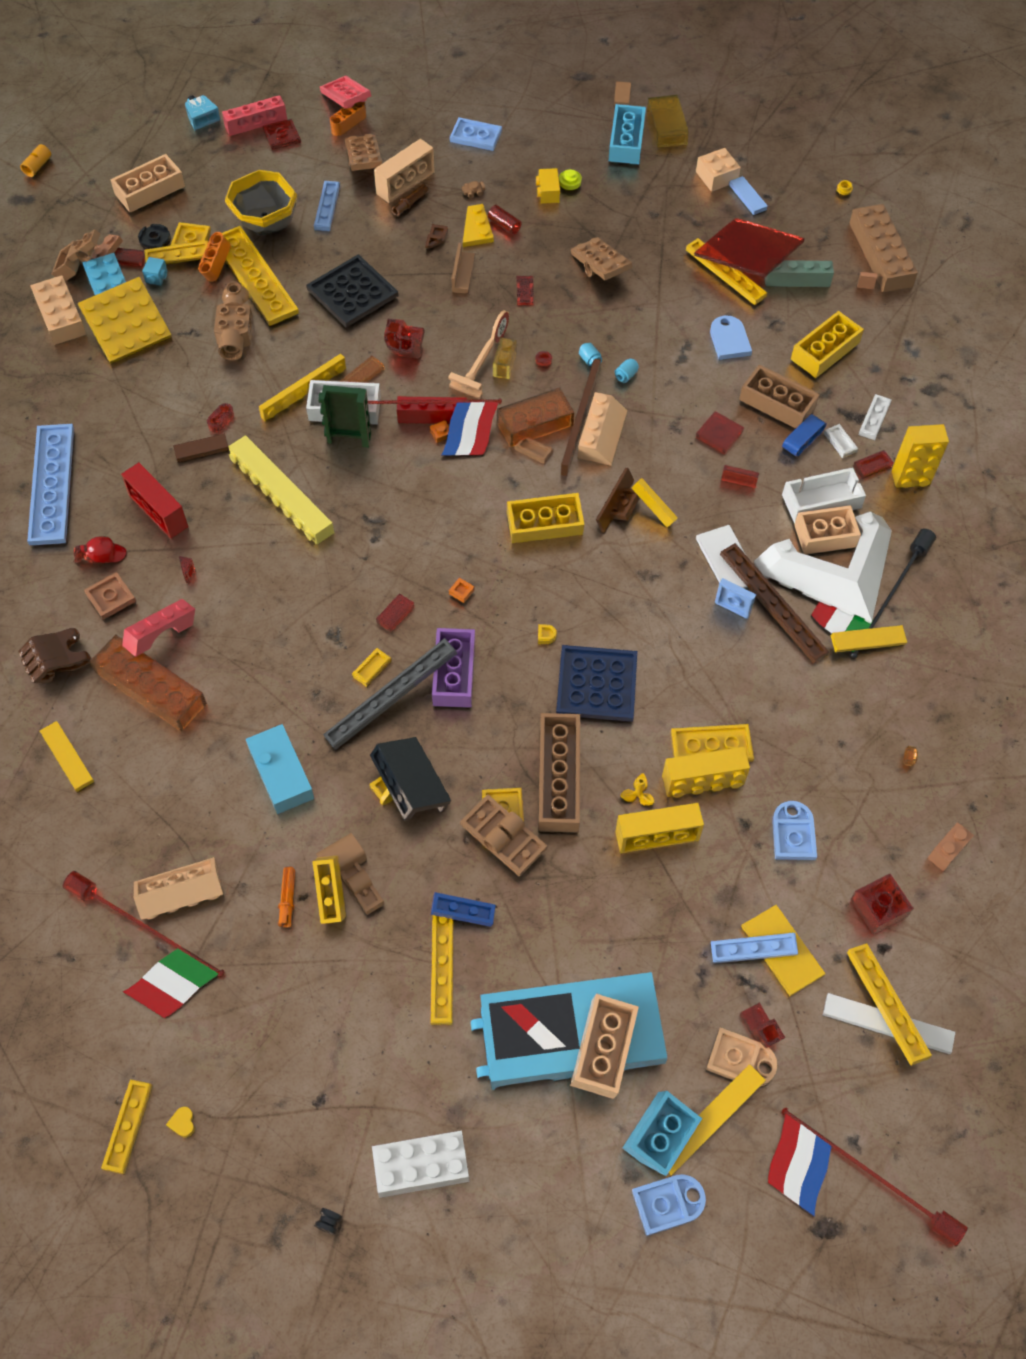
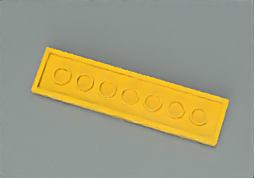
[222,226,299,326]

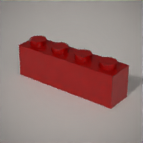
[397,396,467,424]

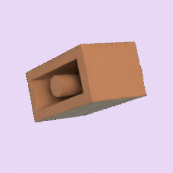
[927,822,974,872]

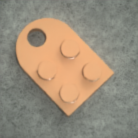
[706,1027,777,1087]

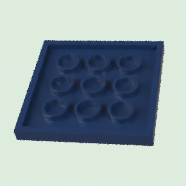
[556,645,638,722]

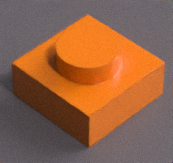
[429,420,449,443]
[449,578,475,603]

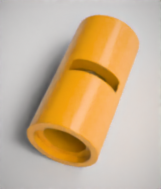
[20,144,52,177]

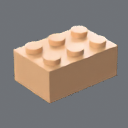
[794,505,861,555]

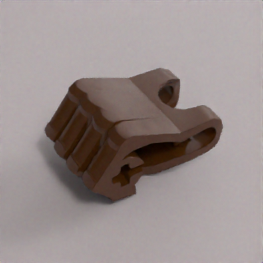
[18,628,92,684]

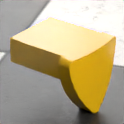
[370,776,393,805]

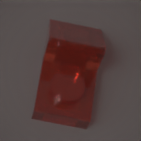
[516,276,534,305]

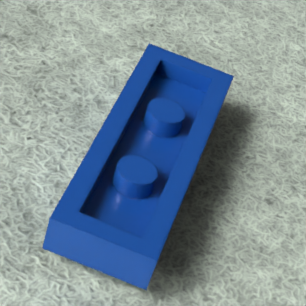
[430,892,495,927]

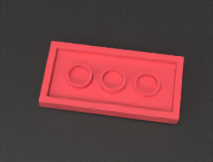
[320,75,371,108]

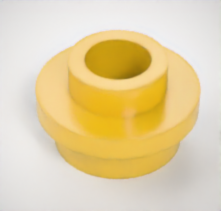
[837,180,853,195]

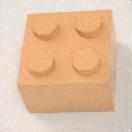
[696,148,741,192]

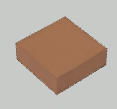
[857,272,877,289]

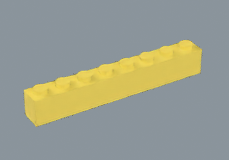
[228,435,334,545]

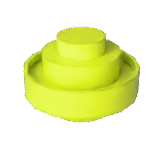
[559,169,582,190]

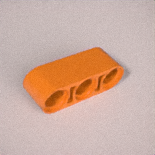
[330,101,367,136]
[198,232,231,282]

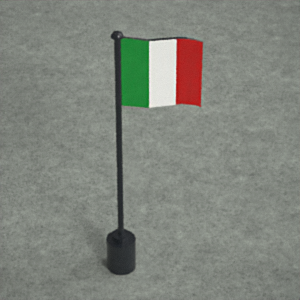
[811,528,936,658]

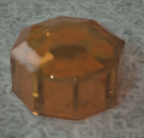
[903,746,918,766]

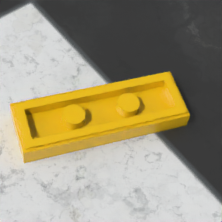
[632,478,678,528]

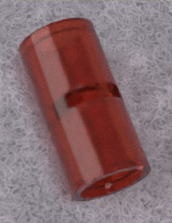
[488,205,522,235]

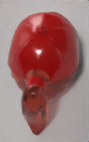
[73,536,126,564]

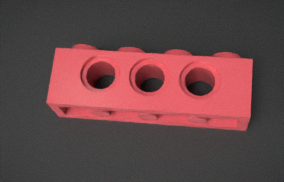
[222,95,287,136]

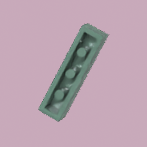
[764,260,834,287]

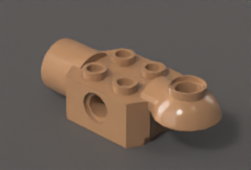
[214,282,253,361]

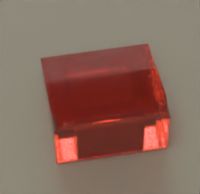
[179,556,195,584]

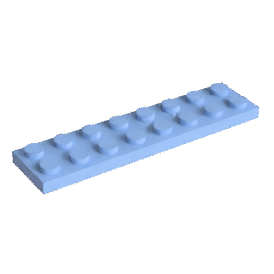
[27,424,74,546]

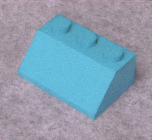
[622,1091,702,1176]

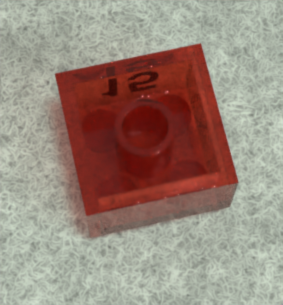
[850,873,914,935]

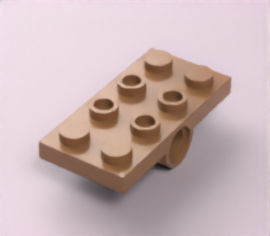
[345,134,382,171]
[571,237,633,280]
[460,795,547,877]

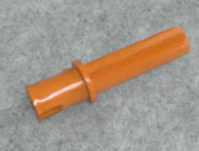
[278,866,295,928]

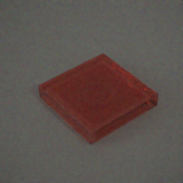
[262,119,301,150]
[696,411,744,453]

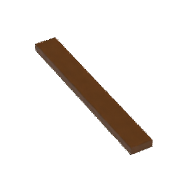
[561,359,601,476]
[720,543,829,664]

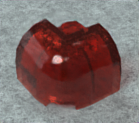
[384,318,425,359]

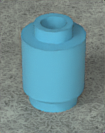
[579,343,602,367]
[615,359,639,383]

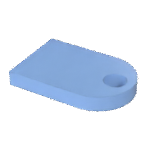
[710,316,752,360]
[772,801,817,860]
[632,1174,706,1236]

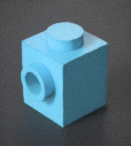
[142,257,168,285]

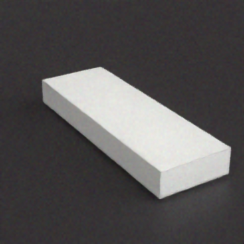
[858,394,892,440]

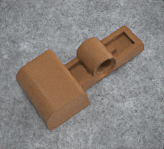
[51,229,100,281]
[316,833,384,915]

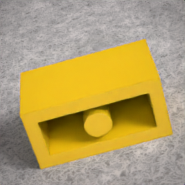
[536,168,560,204]

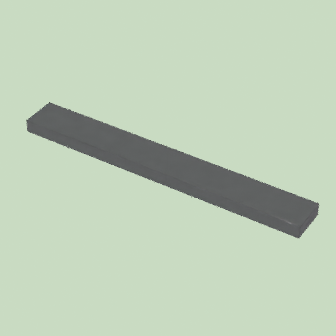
[323,638,457,750]

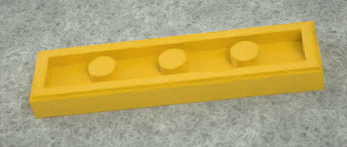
[144,240,209,265]
[831,625,907,652]
[40,721,94,792]
[101,1079,153,1175]

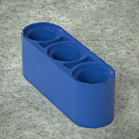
[782,414,827,457]

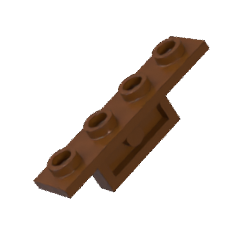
[596,468,640,532]

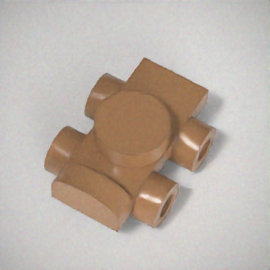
[462,181,485,199]

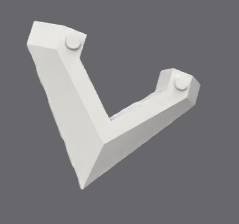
[754,512,892,624]

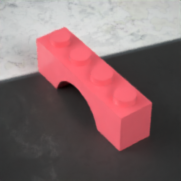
[122,599,195,657]

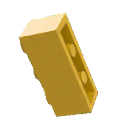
[312,855,346,924]

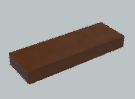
[173,433,229,463]

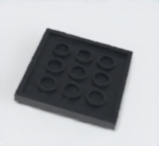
[306,254,399,328]

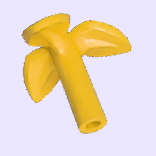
[620,773,655,806]

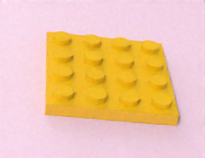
[78,277,171,364]

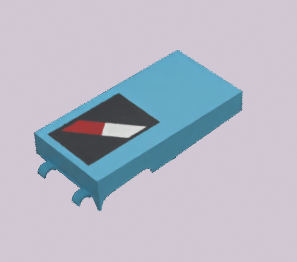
[471,972,667,1090]

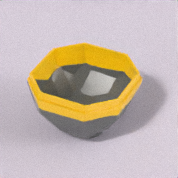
[225,170,297,235]

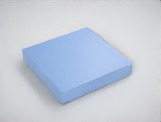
[715,578,756,619]

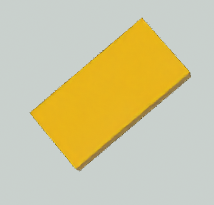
[352,648,392,687]

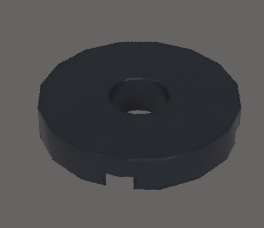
[138,224,171,249]

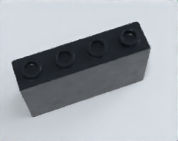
[370,737,451,820]

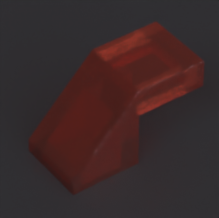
[740,1002,785,1048]

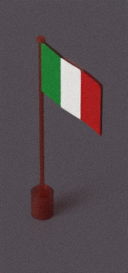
[62,871,225,1019]

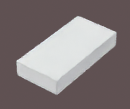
[824,424,858,459]

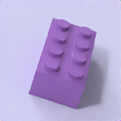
[432,628,475,707]

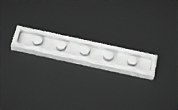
[822,993,955,1054]

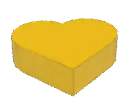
[166,1107,195,1138]

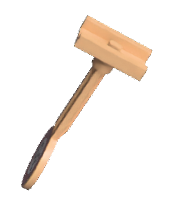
[448,310,509,399]

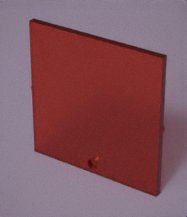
[694,218,805,278]

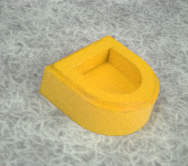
[538,624,557,644]

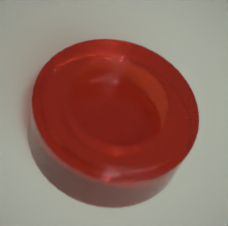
[535,351,552,368]

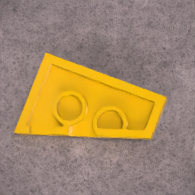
[463,204,494,247]

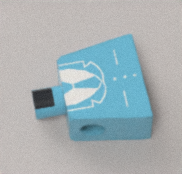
[185,95,220,130]

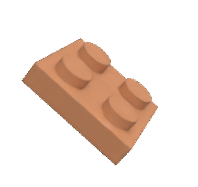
[84,572,136,620]

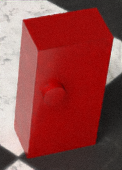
[121,462,189,539]

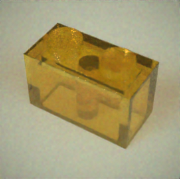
[493,337,517,379]

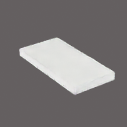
[696,525,749,589]

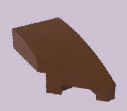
[425,224,448,249]

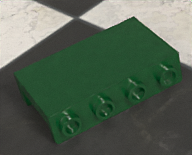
[318,385,372,448]

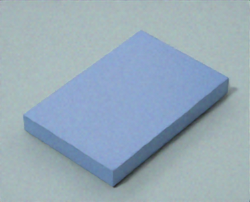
[450,117,502,151]

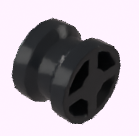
[314,1208,343,1235]

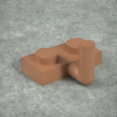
[83,234,123,259]

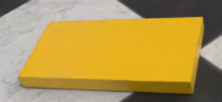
[671,724,754,762]
[741,904,826,997]

